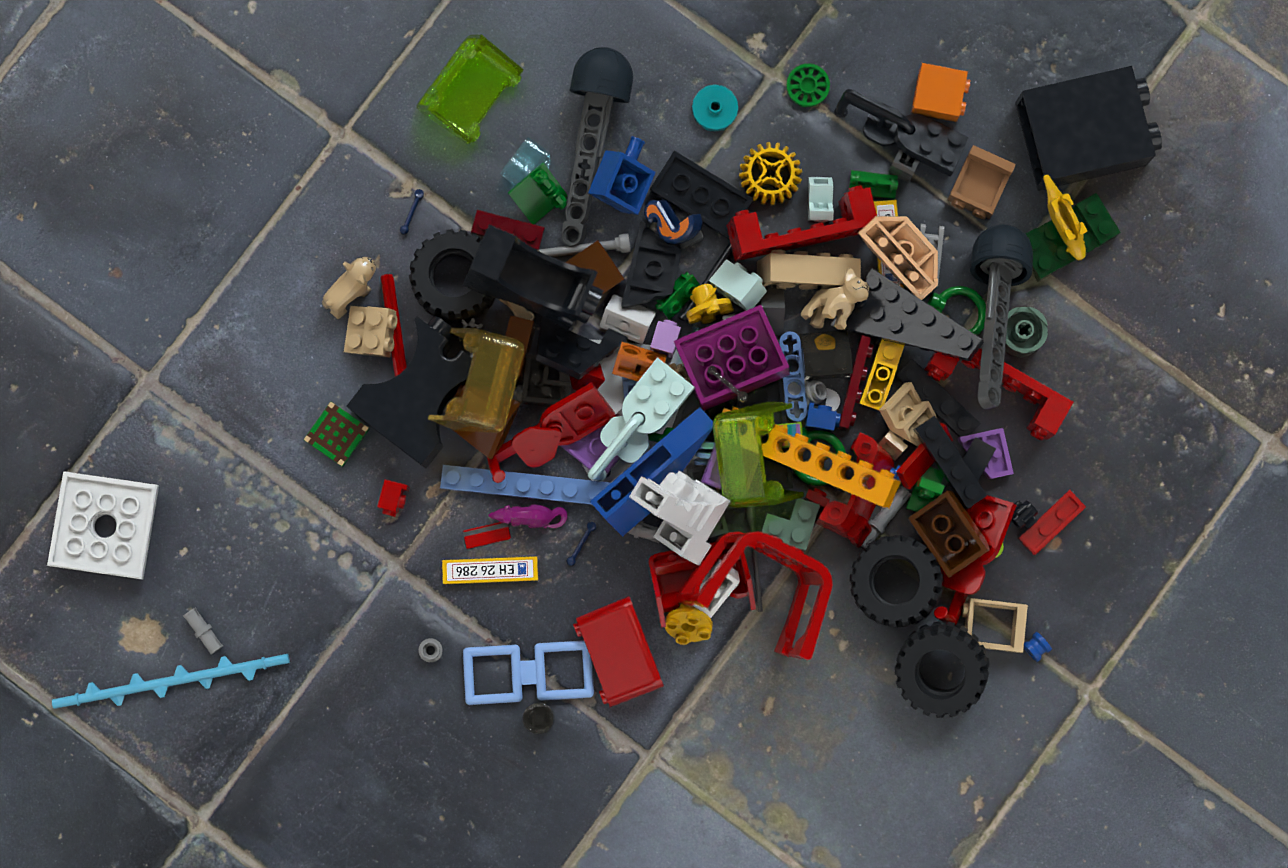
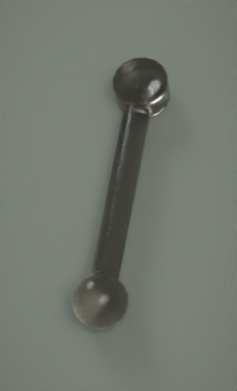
[707,366,747,402]

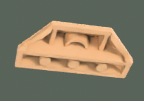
[858,216,938,300]

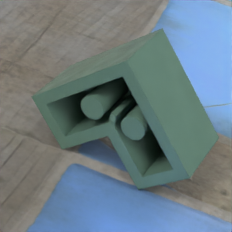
[761,498,820,552]

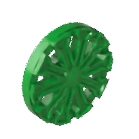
[786,64,830,107]

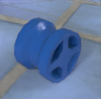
[1024,632,1052,662]

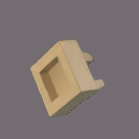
[879,431,908,460]

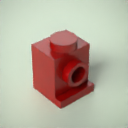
[377,479,410,517]

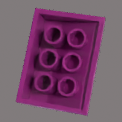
[674,305,790,411]

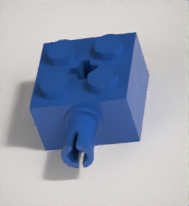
[588,136,656,215]

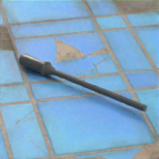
[745,493,763,612]

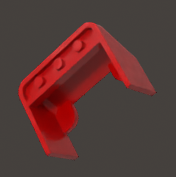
[648,542,756,628]

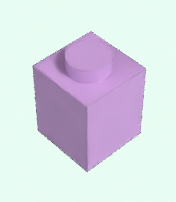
[650,320,681,359]

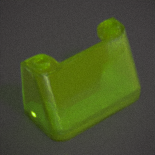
[416,34,524,144]

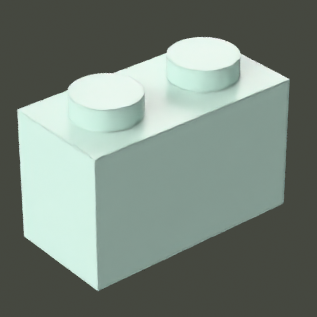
[709,259,767,310]

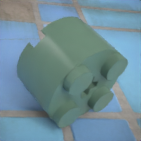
[1005,307,1048,358]

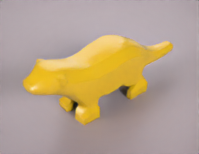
[1043,175,1087,260]

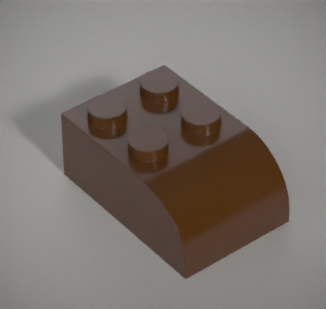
[908,491,990,578]

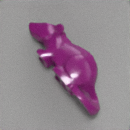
[488,504,568,529]

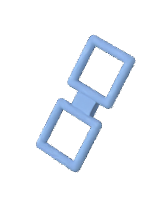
[463,640,594,705]

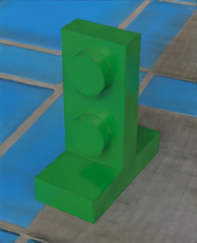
[905,467,945,513]

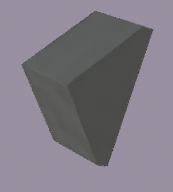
[888,149,920,183]
[760,288,785,336]

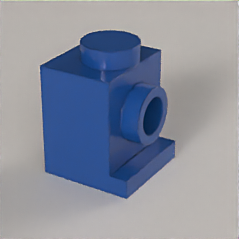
[804,403,841,433]

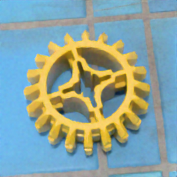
[739,142,802,205]

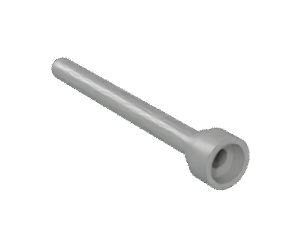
[538,234,631,257]

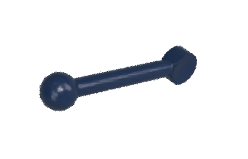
[400,189,424,234]
[566,522,596,566]

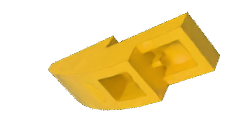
[859,340,905,410]

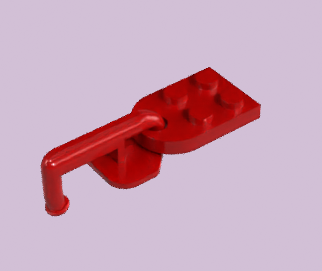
[487,382,616,483]
[934,495,1017,625]

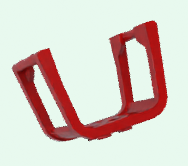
[676,531,833,660]

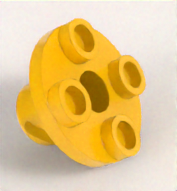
[686,284,733,324]
[665,603,713,645]

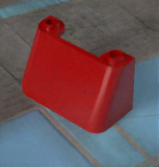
[815,432,894,539]
[573,596,664,707]

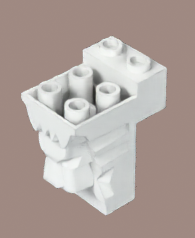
[629,471,730,565]

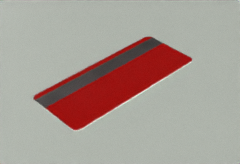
[463,522,511,549]

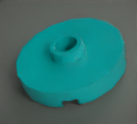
[692,84,738,132]

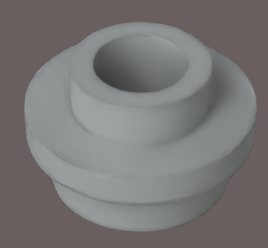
[806,380,827,404]
[419,638,443,662]

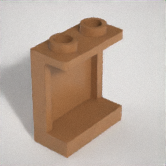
[947,145,1016,219]

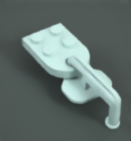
[588,357,695,481]

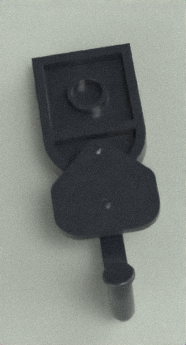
[834,89,968,177]

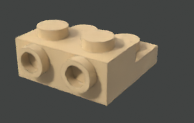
[344,306,398,358]

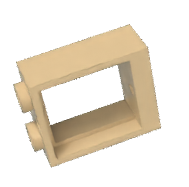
[960,598,1028,653]

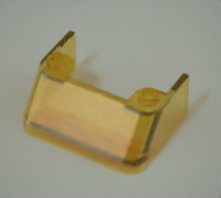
[428,328,524,433]

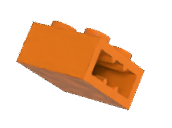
[911,63,970,122]

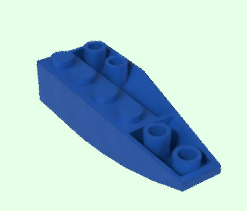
[590,407,715,537]

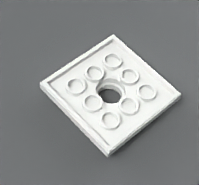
[47,471,159,580]

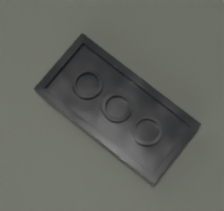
[650,151,753,239]

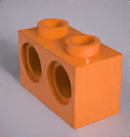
[612,342,667,382]

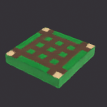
[303,401,370,467]

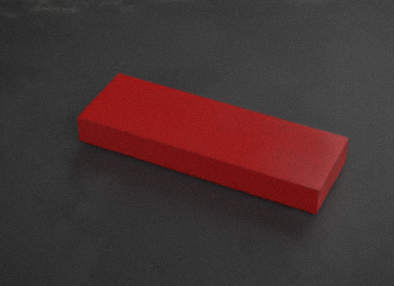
[896,423,953,490]
[1018,490,1086,556]

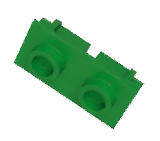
[849,170,898,199]
[655,272,700,320]

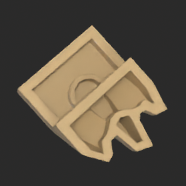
[879,382,937,446]

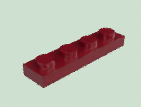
[837,335,873,431]

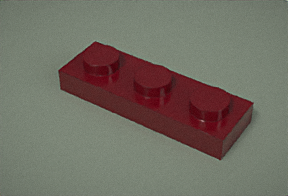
[471,210,545,250]

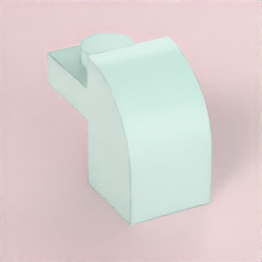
[808,177,834,223]

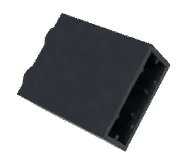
[1015,66,1162,191]

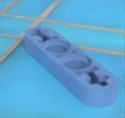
[779,332,807,423]

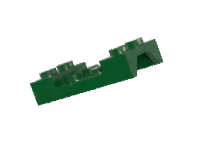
[1026,193,1121,282]

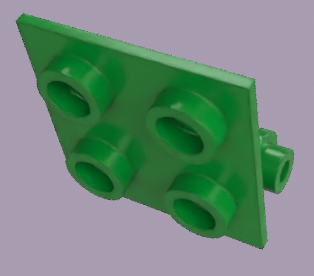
[508,163,568,224]

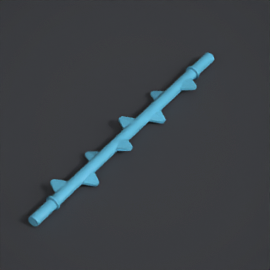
[52,654,290,709]

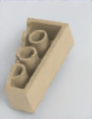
[757,250,861,290]

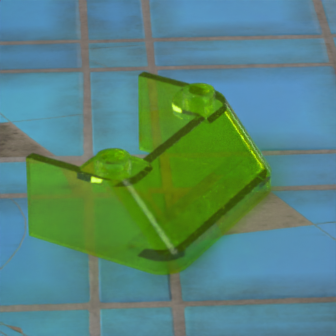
[713,401,804,508]

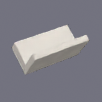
[599,295,656,344]

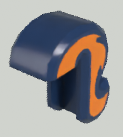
[644,200,702,244]

